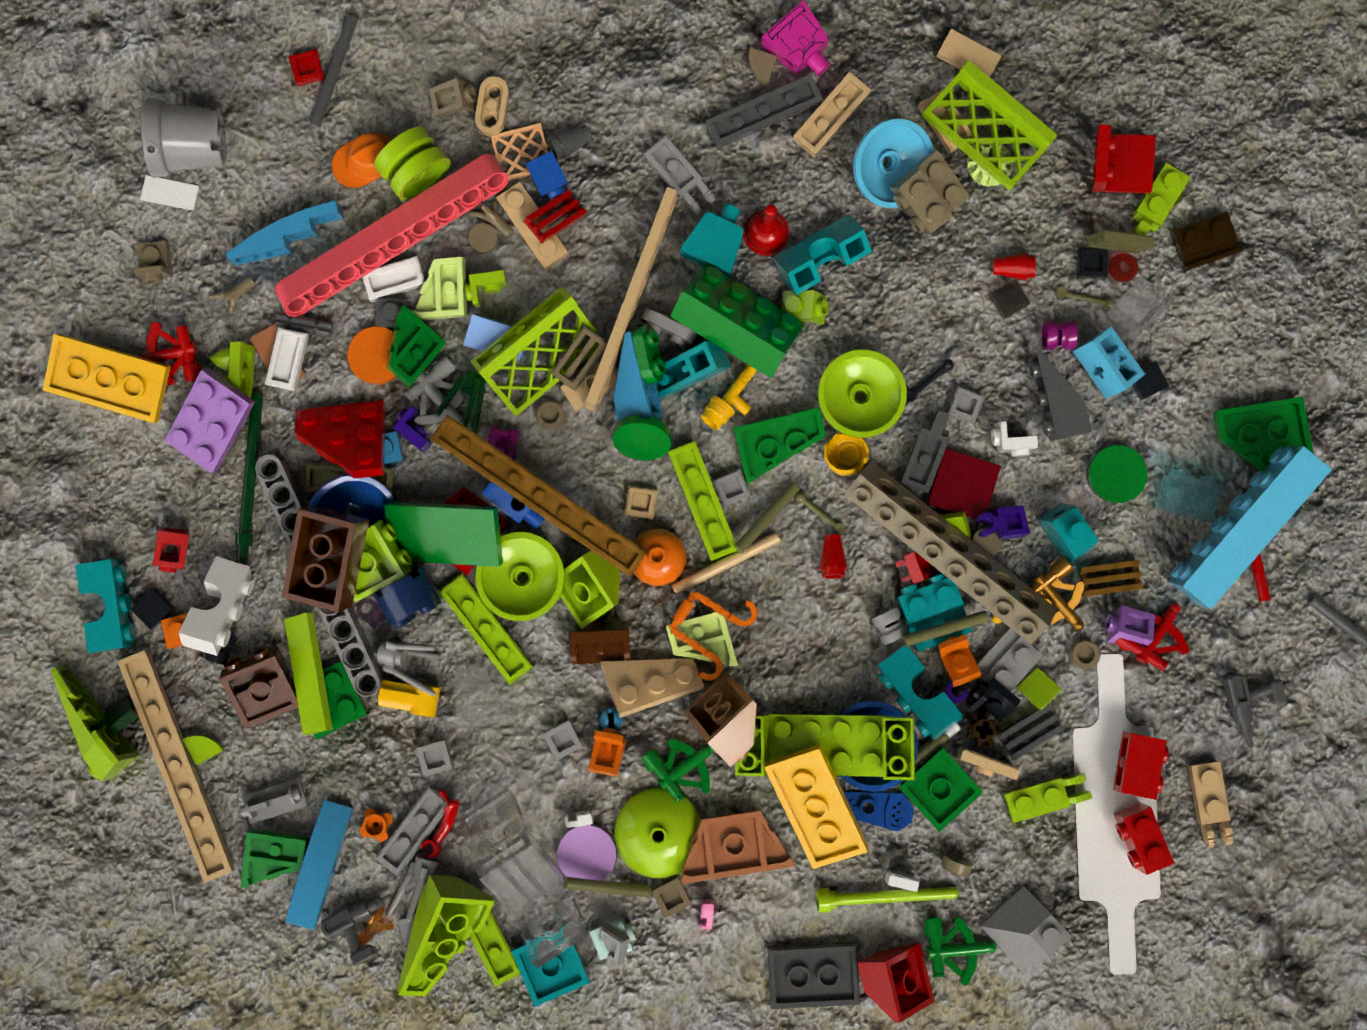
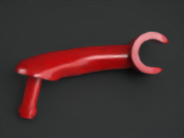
[420,789,460,858]

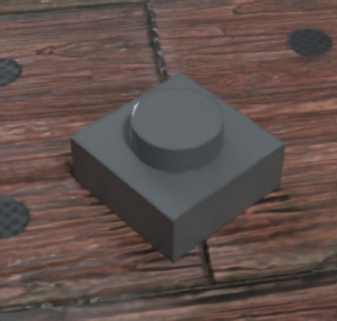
[376,298,409,329]

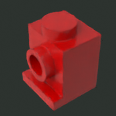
[153,526,189,573]

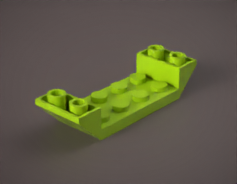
[735,714,915,780]

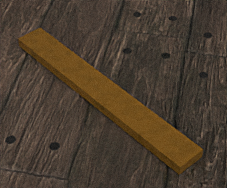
[430,414,647,577]

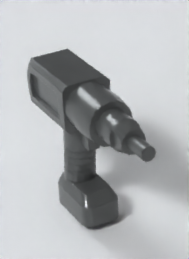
[1222,674,1287,747]
[321,894,392,966]

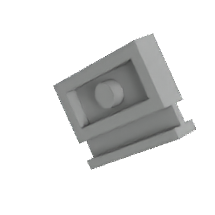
[977,627,1043,692]

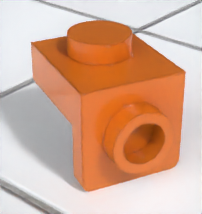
[588,728,626,777]

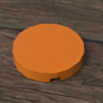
[347,326,397,385]

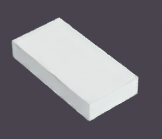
[363,256,425,302]
[265,327,309,392]

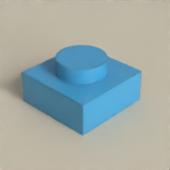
[384,431,404,465]

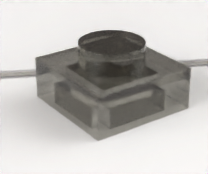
[989,279,1030,320]

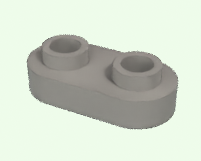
[640,308,698,348]

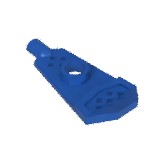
[843,791,914,832]

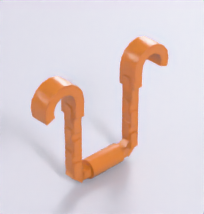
[669,592,757,680]

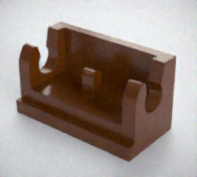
[569,629,631,665]

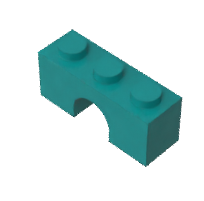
[773,214,872,295]
[75,559,136,653]
[877,645,963,741]

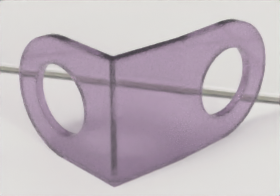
[357,599,387,632]

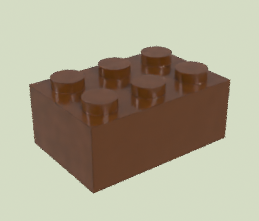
[282,505,369,612]

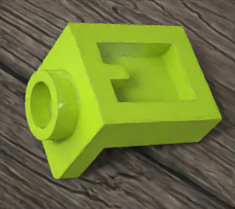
[465,270,508,308]

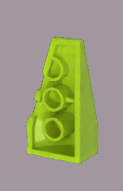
[50,665,140,782]
[397,875,495,996]

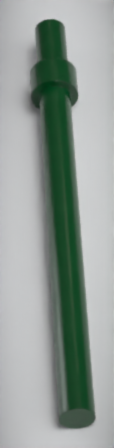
[234,393,264,566]

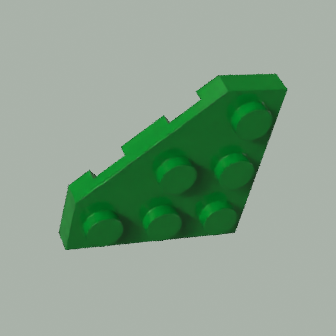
[1213,396,1314,471]

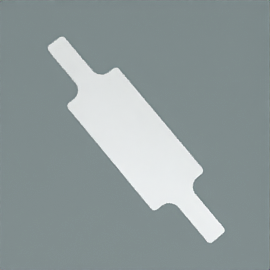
[1073,654,1161,975]

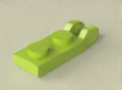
[1003,773,1092,823]

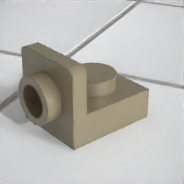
[429,78,478,119]
[134,241,172,284]

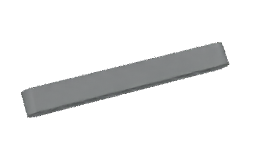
[255,455,385,697]

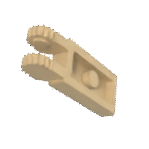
[1188,760,1234,848]

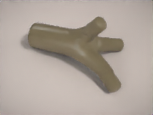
[470,202,514,238]
[210,276,256,313]

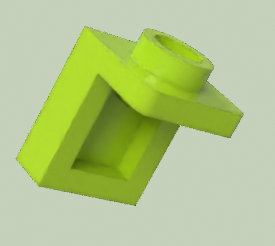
[781,290,829,325]

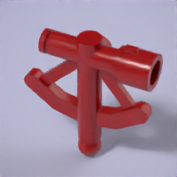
[138,322,203,385]
[1114,602,1189,672]

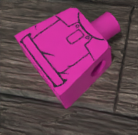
[761,0,831,76]

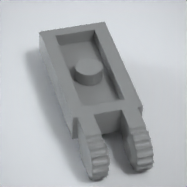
[643,135,716,215]

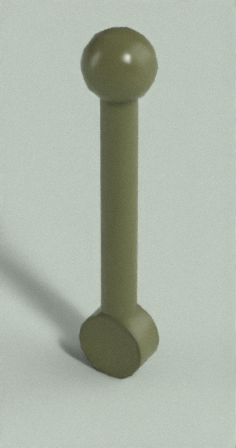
[1055,287,1116,310]
[795,492,845,535]

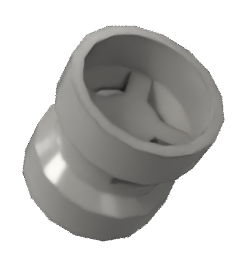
[871,606,910,645]

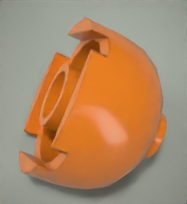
[633,528,687,586]

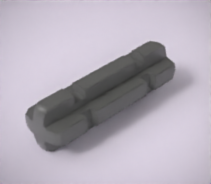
[275,312,334,338]

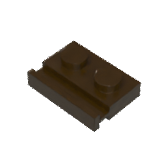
[1170,212,1242,272]

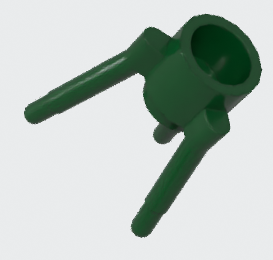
[435,370,486,434]

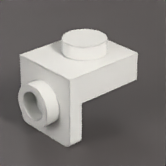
[991,421,1038,457]

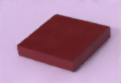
[926,449,1001,522]

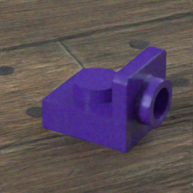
[393,406,432,454]

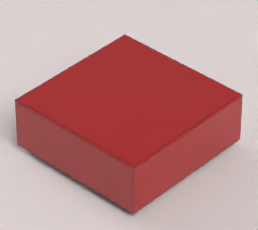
[289,49,325,87]

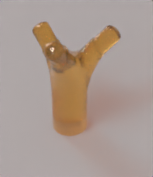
[359,905,394,947]

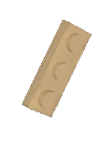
[792,72,871,158]
[496,182,569,271]

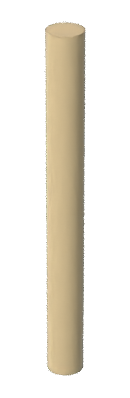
[671,532,781,594]

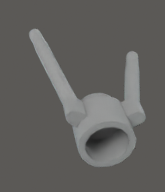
[377,641,440,696]
[386,856,443,922]

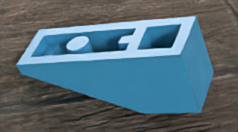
[613,331,664,422]

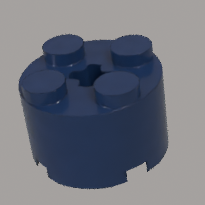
[373,565,442,629]

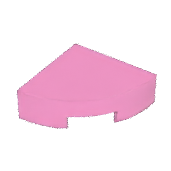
[700,898,714,930]

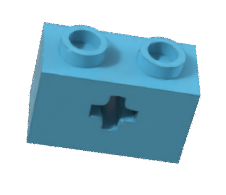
[1072,326,1145,399]

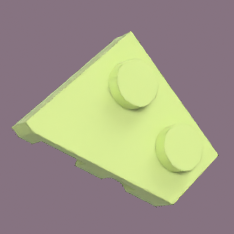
[411,257,467,320]
[666,612,738,666]

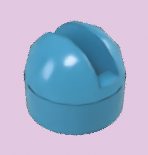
[600,707,624,730]

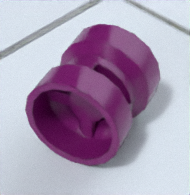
[1041,321,1078,350]

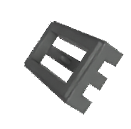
[998,704,1064,760]

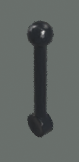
[906,359,954,402]

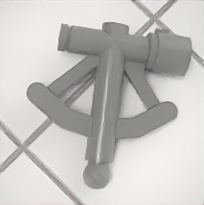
[403,356,463,425]

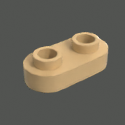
[475,76,510,136]

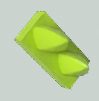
[210,342,255,398]

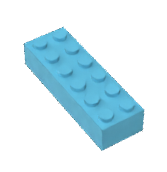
[1169,446,1332,610]

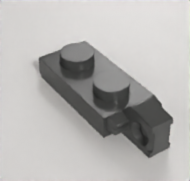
[900,410,950,493]

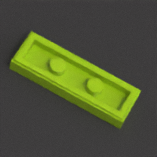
[470,909,520,987]

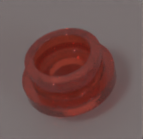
[1108,253,1138,283]

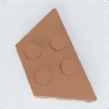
[680,810,795,884]

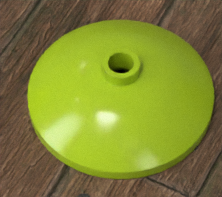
[818,350,907,438]
[476,532,565,621]
[614,788,700,878]

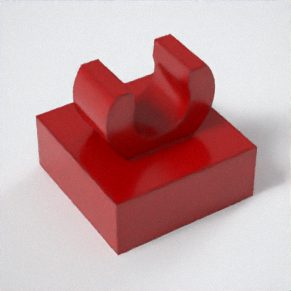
[896,552,934,584]

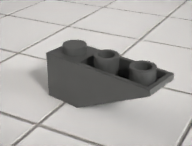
[1029,352,1092,442]

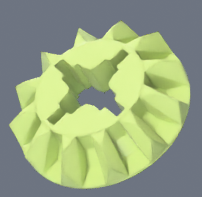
[967,144,1014,186]

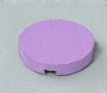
[557,824,617,880]

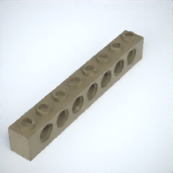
[844,460,1057,644]

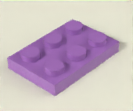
[165,368,255,474]

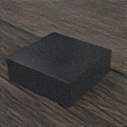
[1076,248,1108,280]
[1133,361,1169,400]
[131,588,175,630]

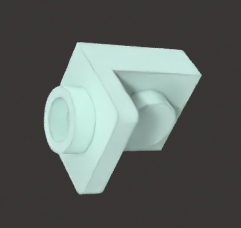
[590,917,637,960]

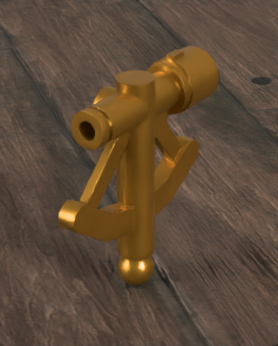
[1029,556,1085,631]

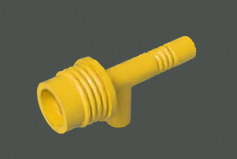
[700,365,758,430]

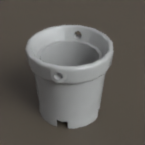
[141,99,227,178]

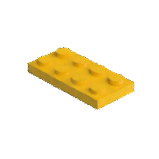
[43,333,171,423]
[764,744,869,869]

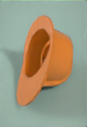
[331,132,392,188]

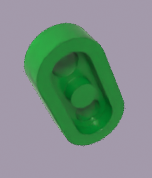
[632,325,666,385]

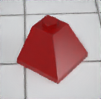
[857,943,935,1023]

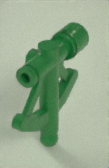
[641,739,715,803]
[923,917,997,986]

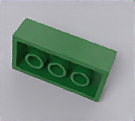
[670,263,805,378]

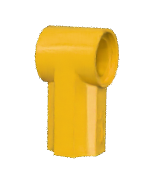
[378,680,441,717]

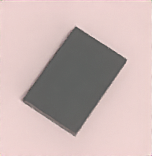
[767,942,860,1009]

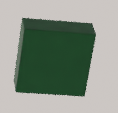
[105,696,137,735]

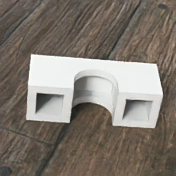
[178,556,255,656]

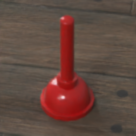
[743,204,789,256]

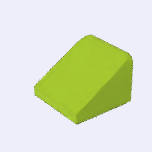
[1016,667,1062,710]

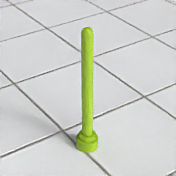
[816,887,959,913]

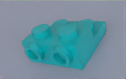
[895,573,973,652]

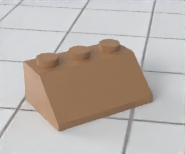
[684,671,757,767]

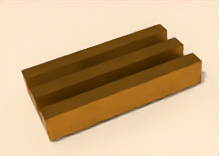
[1078,560,1144,597]

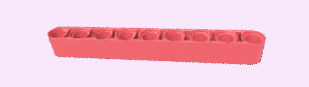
[274,154,509,317]

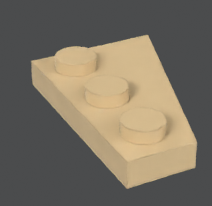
[600,658,704,718]

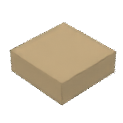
[624,486,658,520]

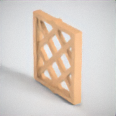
[491,123,548,181]

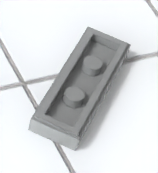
[375,785,447,876]

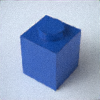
[526,150,568,199]

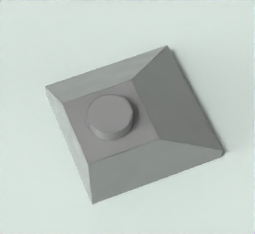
[980,885,1072,971]

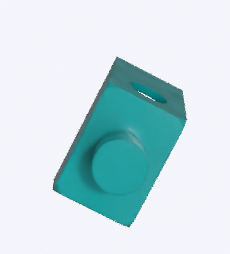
[680,203,744,278]
[1036,503,1099,564]

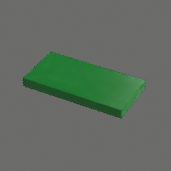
[384,502,503,567]

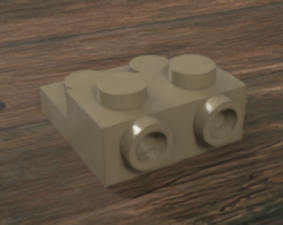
[890,150,969,234]

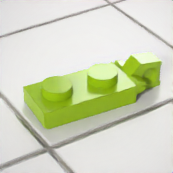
[1132,162,1191,235]

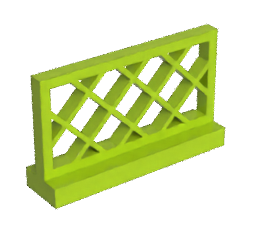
[921,60,1058,191]
[470,287,602,417]

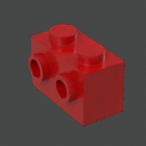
[1112,731,1169,800]
[1114,803,1175,875]

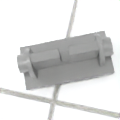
[240,778,308,824]

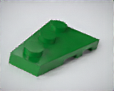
[733,407,826,485]

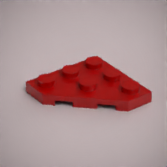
[294,400,386,479]

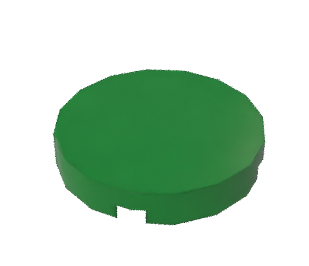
[612,415,672,461]
[1087,445,1147,504]

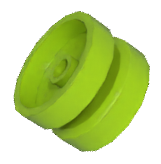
[374,126,451,201]

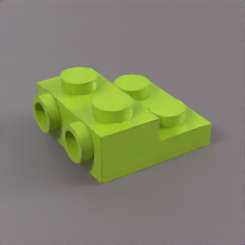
[354,519,412,603]

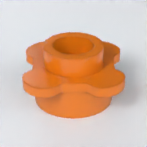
[359,808,393,842]

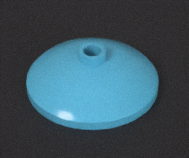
[853,118,934,208]

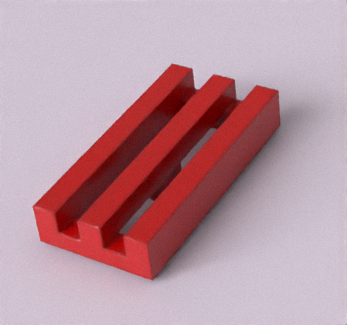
[524,190,587,244]

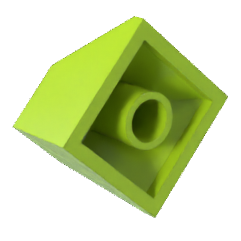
[560,551,620,629]

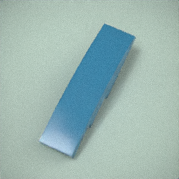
[226,200,344,266]
[285,800,354,931]

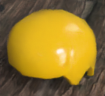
[824,433,869,476]

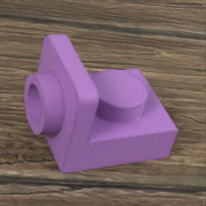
[1105,605,1155,646]

